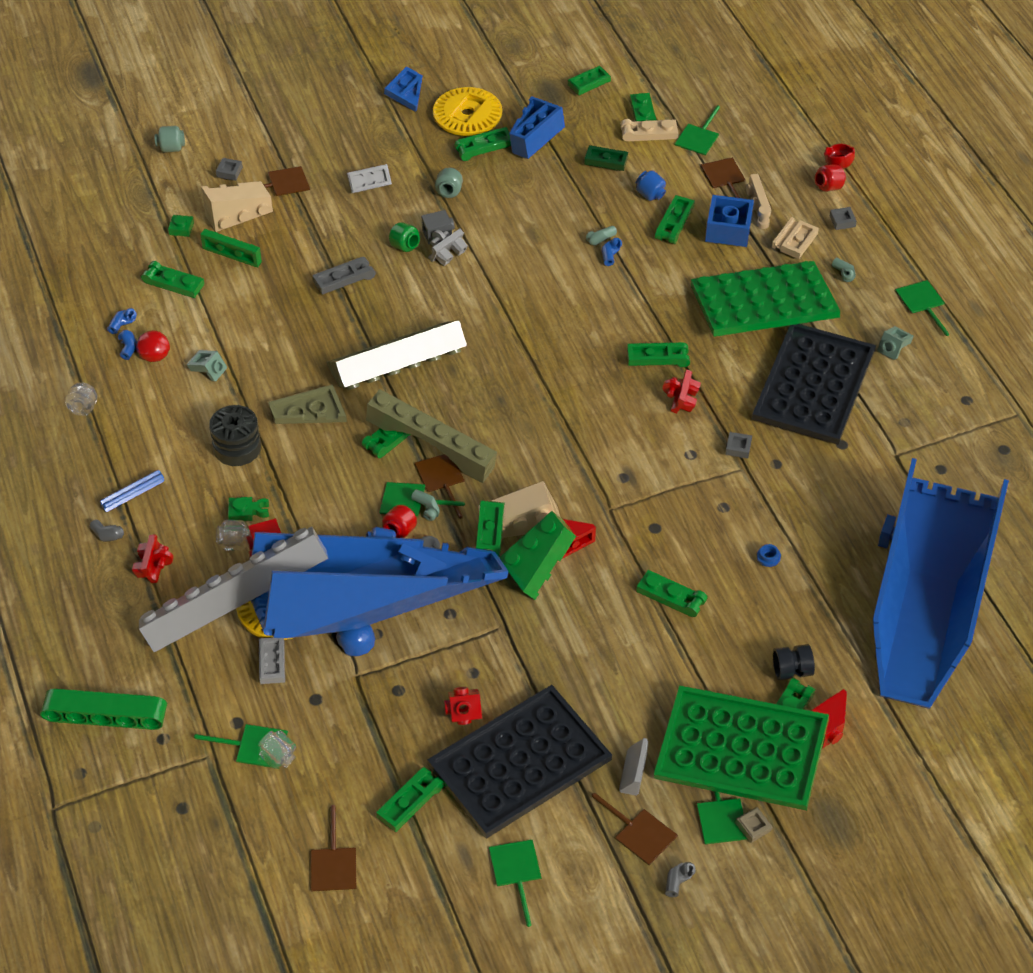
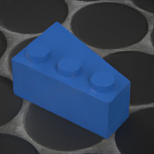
[509,96,565,159]

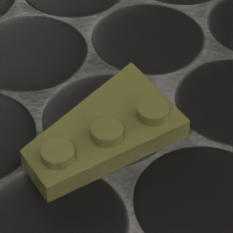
[268,384,347,424]

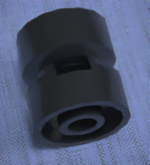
[772,644,815,680]

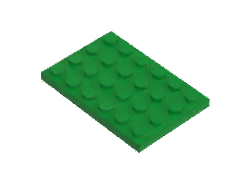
[691,261,840,337]
[654,685,829,811]

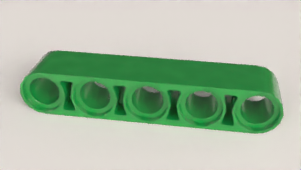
[40,689,167,730]

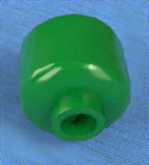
[389,222,420,252]

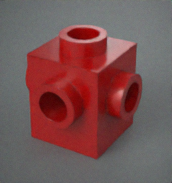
[444,687,482,725]

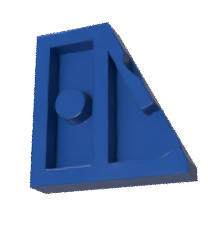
[384,66,423,112]

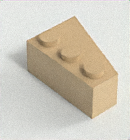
[201,181,273,232]
[478,481,561,538]

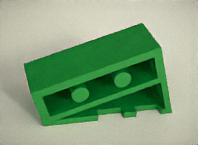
[499,511,576,600]

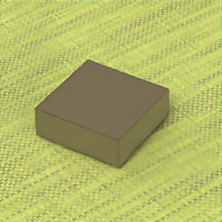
[735,807,773,843]

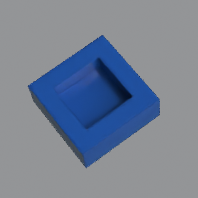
[878,514,896,549]

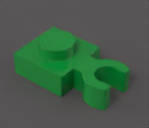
[228,497,269,522]

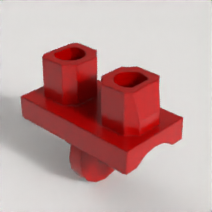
[662,369,701,414]
[132,534,174,583]

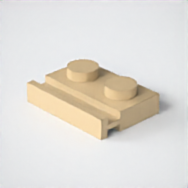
[772,217,819,259]

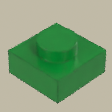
[168,215,194,237]

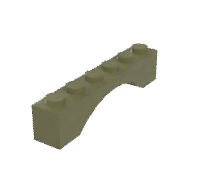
[366,389,497,483]

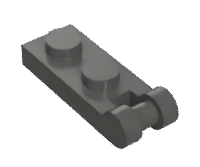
[312,257,376,295]

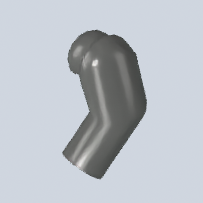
[89,519,124,542]
[665,862,696,897]

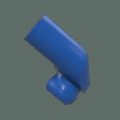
[602,238,622,266]
[107,308,137,334]
[118,330,137,360]

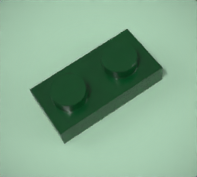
[584,145,629,171]

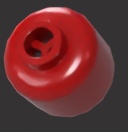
[815,164,846,192]
[382,505,417,538]

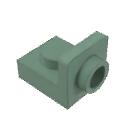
[877,326,914,360]
[187,350,227,381]

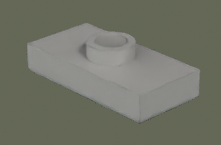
[347,164,392,193]
[259,637,285,684]

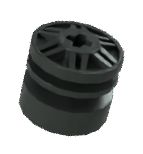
[209,405,261,466]

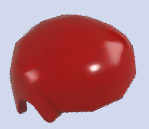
[824,143,855,169]
[136,330,170,362]

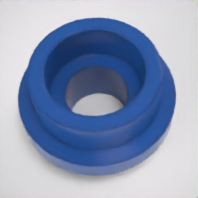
[757,544,781,567]

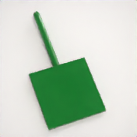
[674,105,720,156]
[895,280,949,336]
[379,482,465,517]
[194,724,288,769]
[697,791,748,845]
[489,839,542,927]

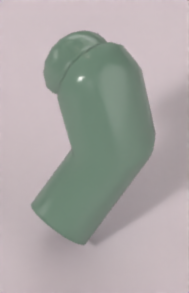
[586,226,617,245]
[832,257,856,282]
[412,489,440,521]

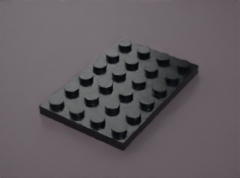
[752,324,876,445]
[427,685,612,839]

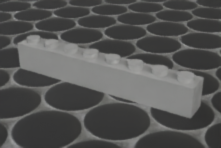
[139,527,328,652]

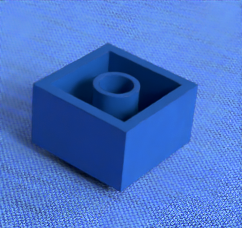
[705,195,754,247]

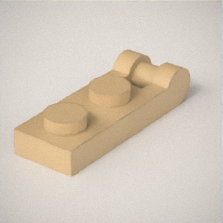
[620,119,678,141]
[746,174,771,229]

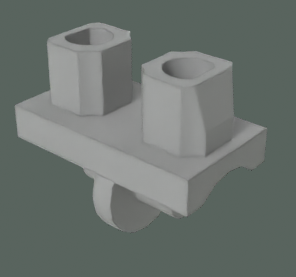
[428,229,468,266]

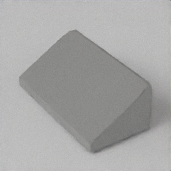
[619,738,648,796]

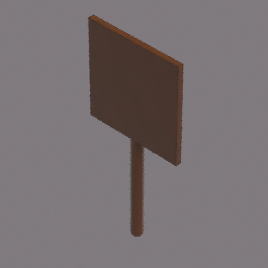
[701,157,745,198]
[263,166,310,196]
[415,454,465,519]
[592,793,678,866]
[311,805,357,892]

